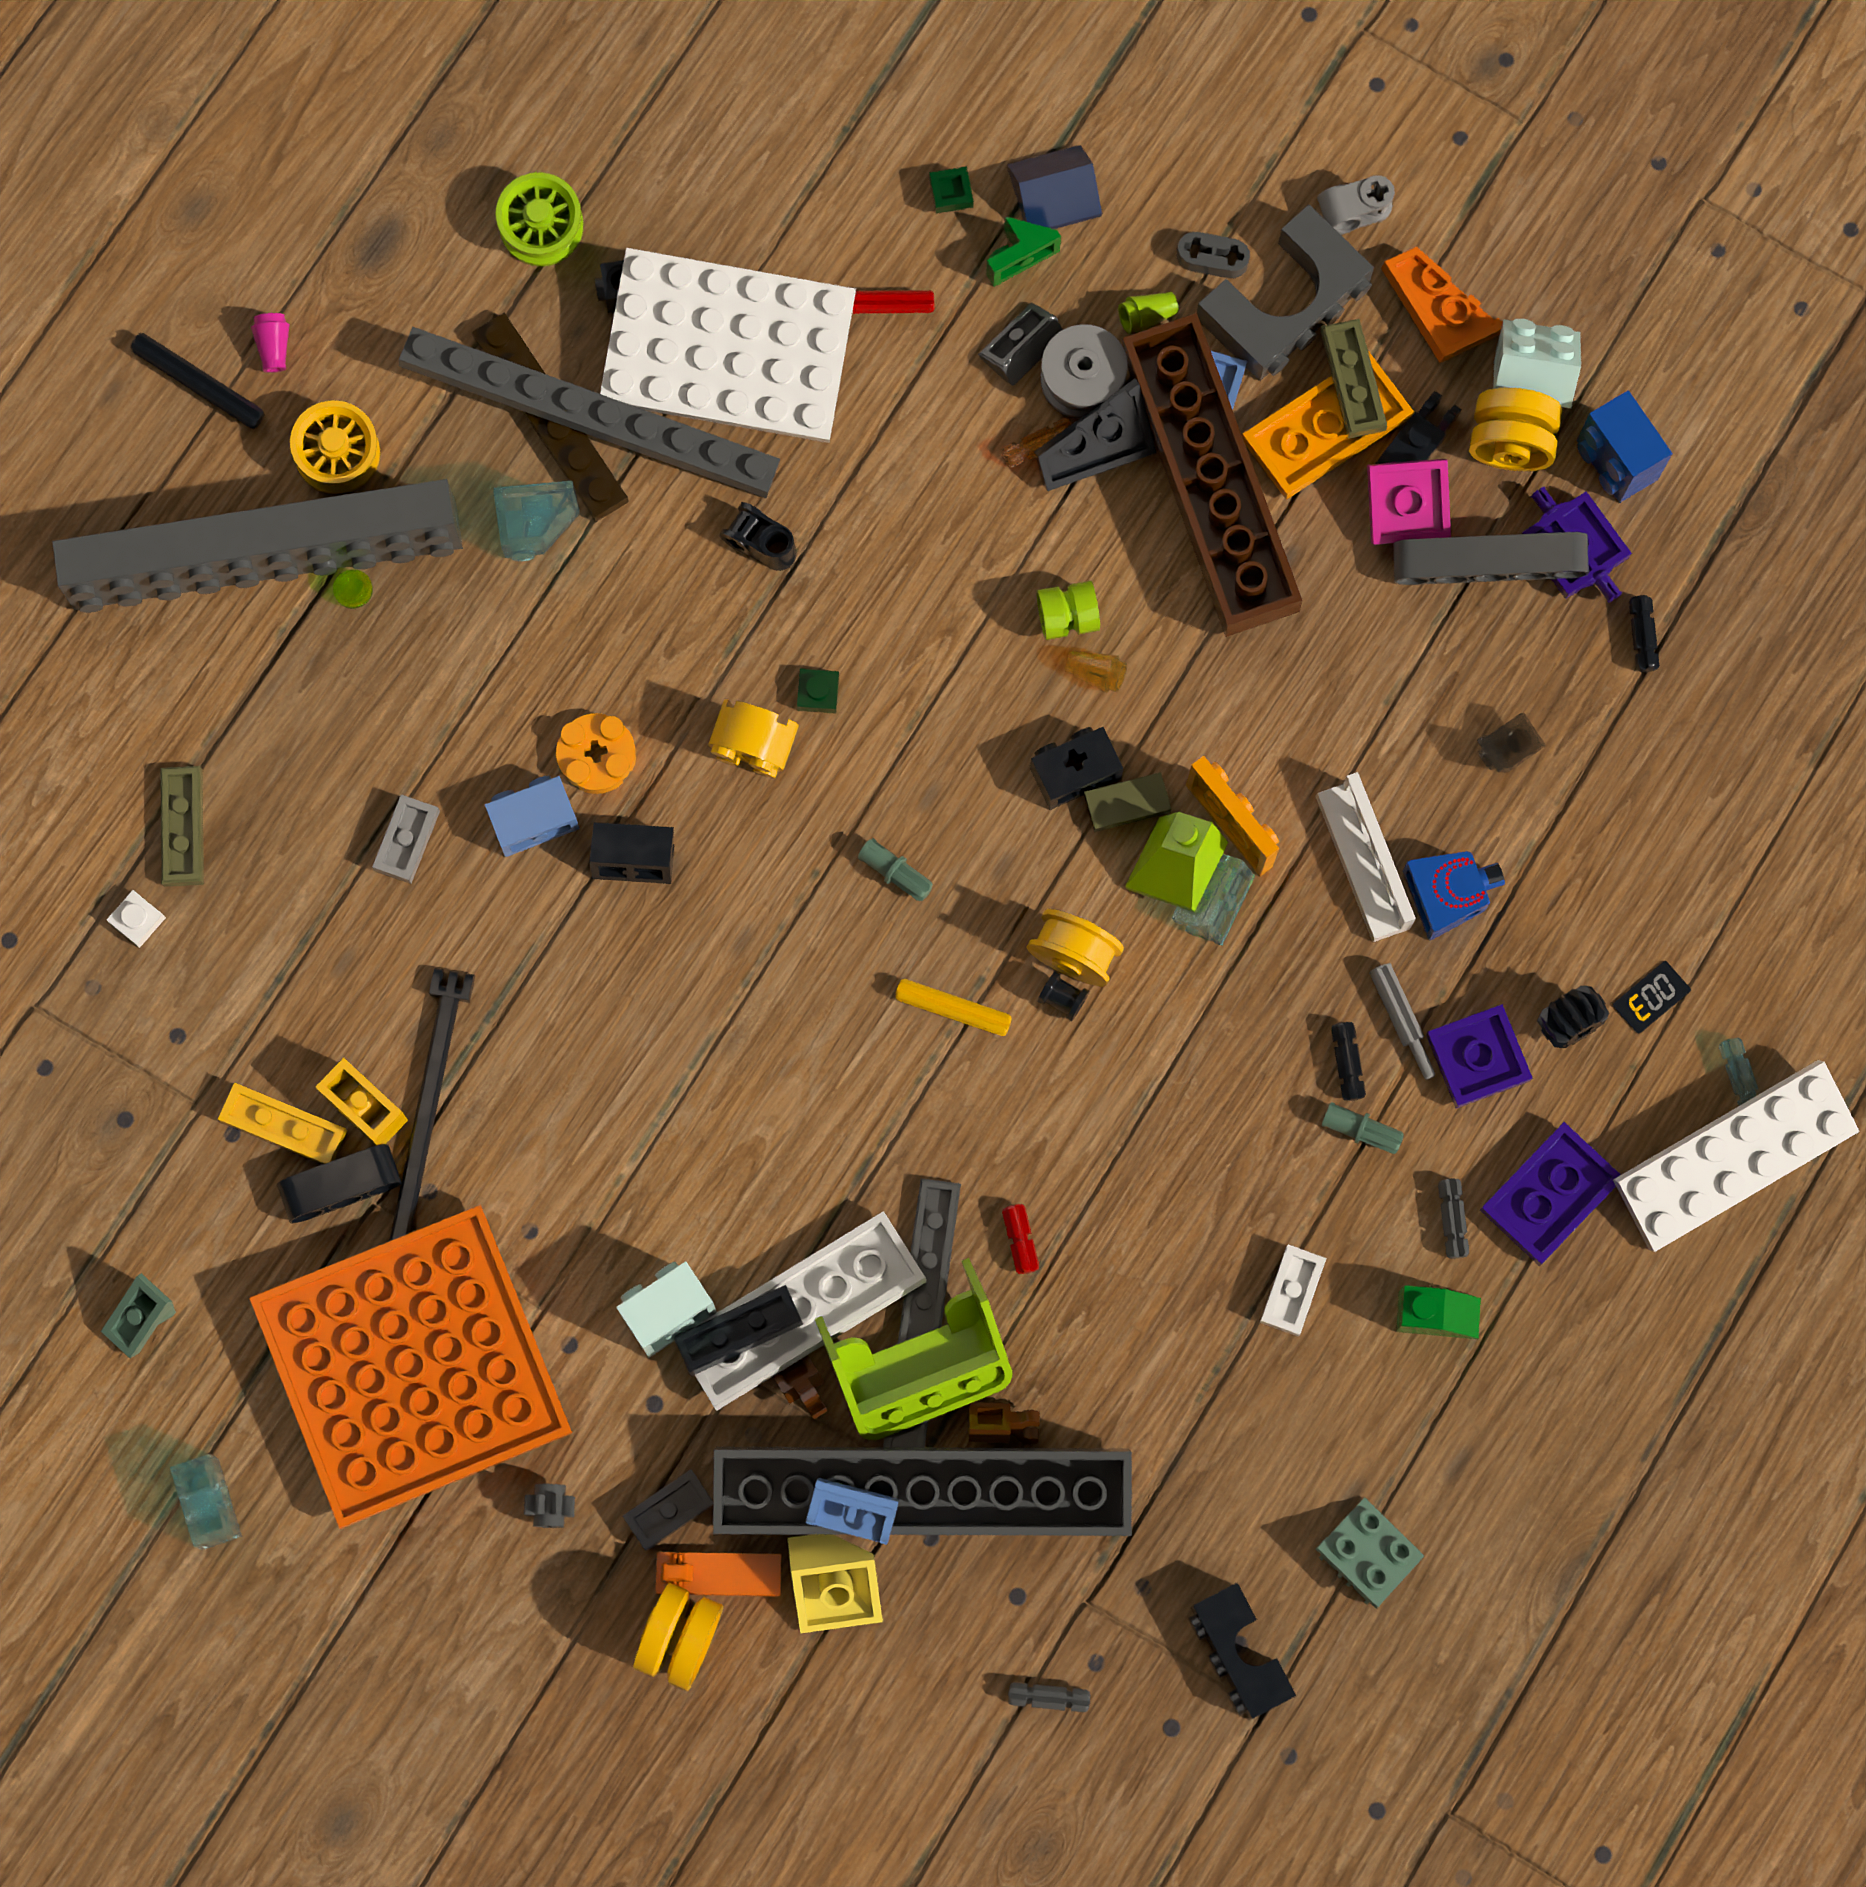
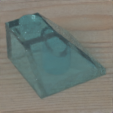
[493,481,580,561]

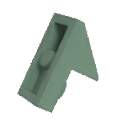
[101,1273,176,1358]

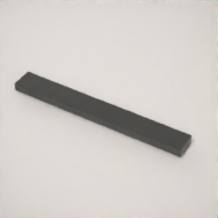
[883,1178,961,1447]

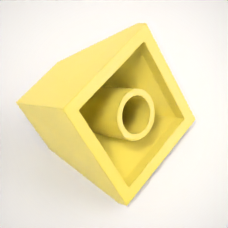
[788,1534,883,1633]

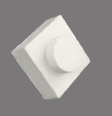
[107,890,166,948]

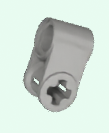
[1317,175,1395,235]

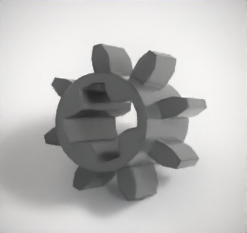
[524,1484,575,1528]

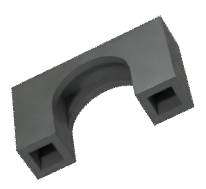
[1197,205,1374,381]

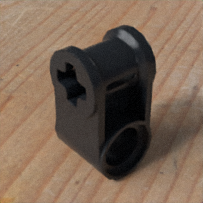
[720,502,797,571]

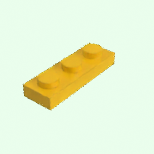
[218,1082,347,1164]

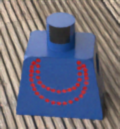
[1403,851,1505,940]

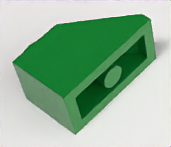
[1396,1285,1481,1339]

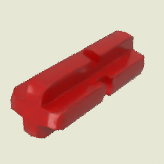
[1002,1204,1039,1275]

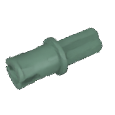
[858,838,933,901]
[1322,1102,1404,1154]

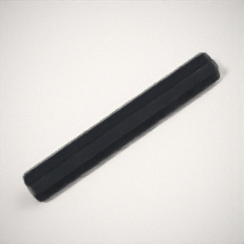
[130,333,265,429]

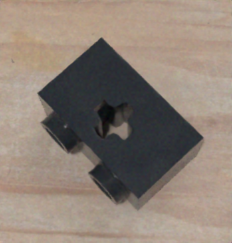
[1030,727,1123,810]

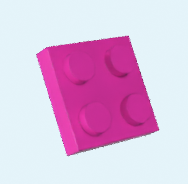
[1367,459,1451,545]

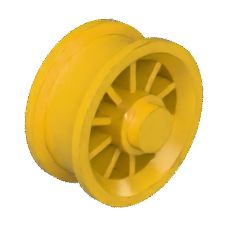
[290,400,380,495]
[1027,909,1124,987]

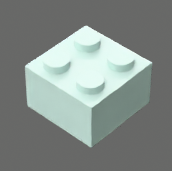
[1494,319,1581,409]
[616,1261,717,1358]

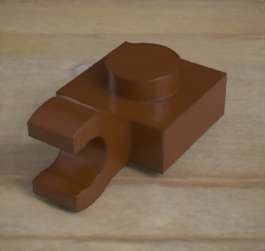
[773,1355,828,1419]
[969,1402,1040,1444]

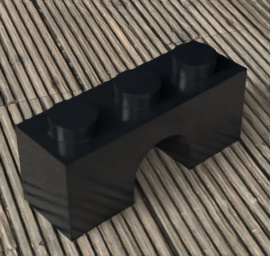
[1188,1582,1297,1720]

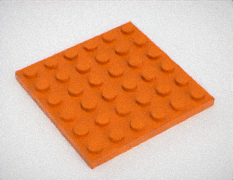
[249,1205,572,1529]

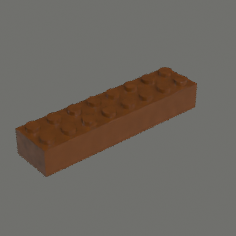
[1122,313,1302,637]

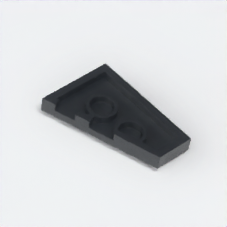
[1034,379,1157,491]

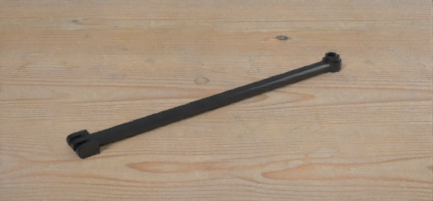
[389,968,475,1241]

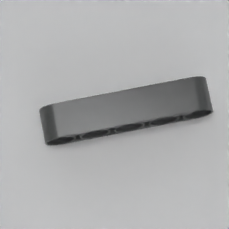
[1393,532,1589,585]

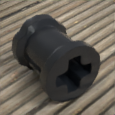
[1037,971,1090,1022]

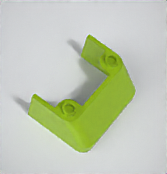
[815,1258,1013,1440]

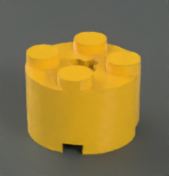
[708,699,799,779]

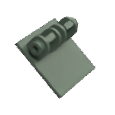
[1316,1497,1424,1609]

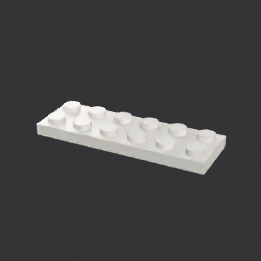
[1613,1060,1860,1252]
[674,1211,927,1411]

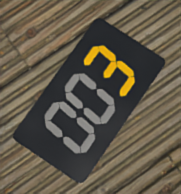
[1613,961,1691,1034]

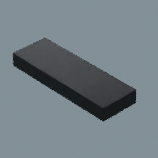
[674,1285,803,1376]

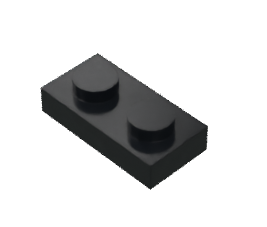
[623,1469,713,1551]

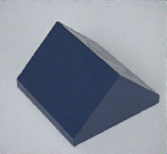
[1007,145,1102,229]

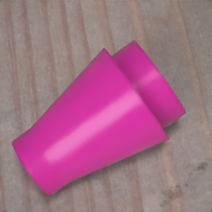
[251,313,290,373]

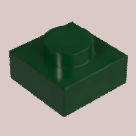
[929,166,974,214]
[797,669,839,714]

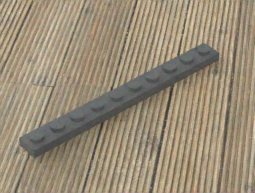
[399,327,780,499]

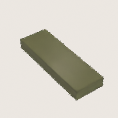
[1320,318,1387,439]
[160,766,204,887]

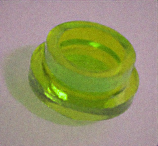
[333,569,373,609]

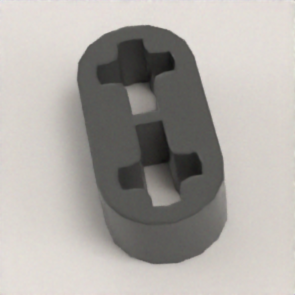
[1177,232,1250,278]

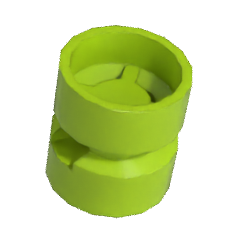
[1036,580,1100,640]

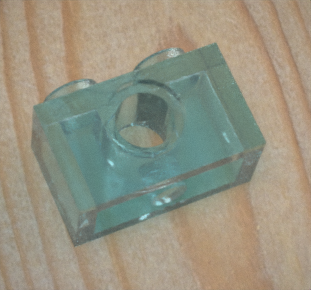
[170,1454,242,1550]

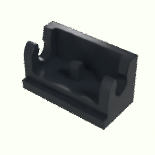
[590,822,675,884]

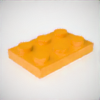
[1186,756,1279,877]

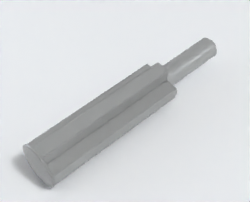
[1369,963,1435,1080]

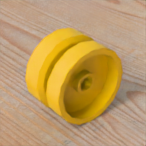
[1469,388,1563,471]
[633,1583,723,1692]

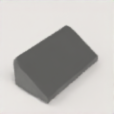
[978,302,1063,385]

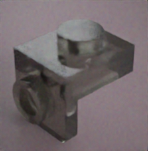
[1477,713,1546,773]

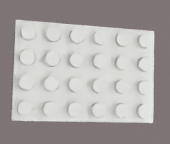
[600,248,856,443]

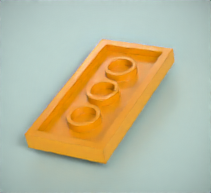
[1242,351,1414,500]

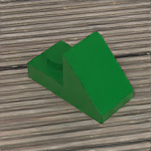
[986,217,1061,287]

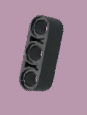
[277,1144,402,1224]

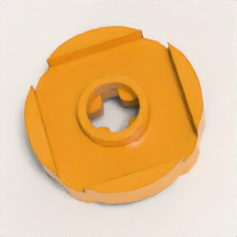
[556,713,636,794]

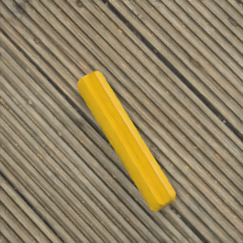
[895,979,1012,1036]

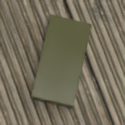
[1084,772,1172,832]

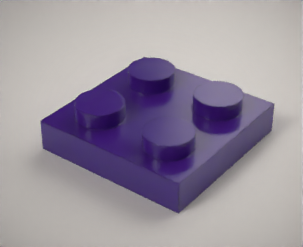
[1426,1004,1533,1109]

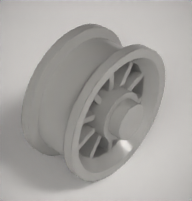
[1041,325,1127,419]

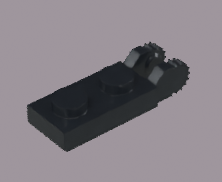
[1375,391,1462,464]

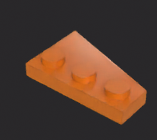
[1381,246,1503,363]

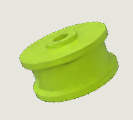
[496,172,584,266]

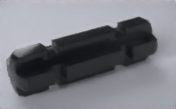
[1629,595,1660,672]
[1331,1022,1366,1101]

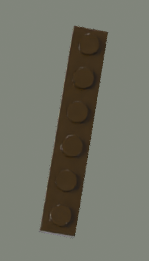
[472,312,629,522]

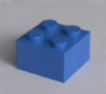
[1576,390,1673,503]

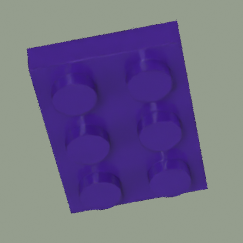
[1480,1122,1621,1266]

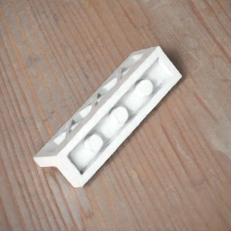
[1316,772,1416,942]

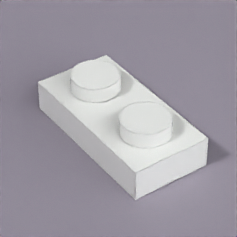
[1260,1245,1326,1337]

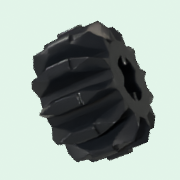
[1537,986,1609,1048]

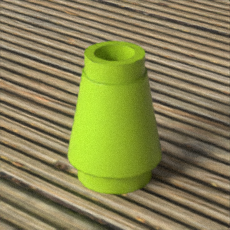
[1118,292,1179,333]

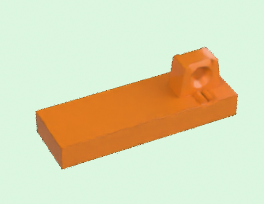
[656,1552,782,1597]

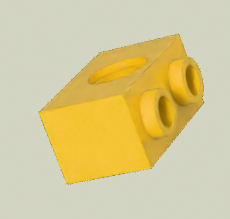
[315,1058,408,1146]

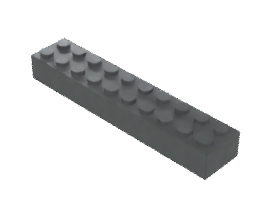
[52,479,463,613]
[713,1446,1132,1536]

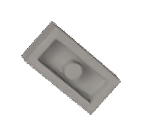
[372,795,440,884]

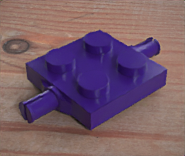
[1522,487,1632,603]

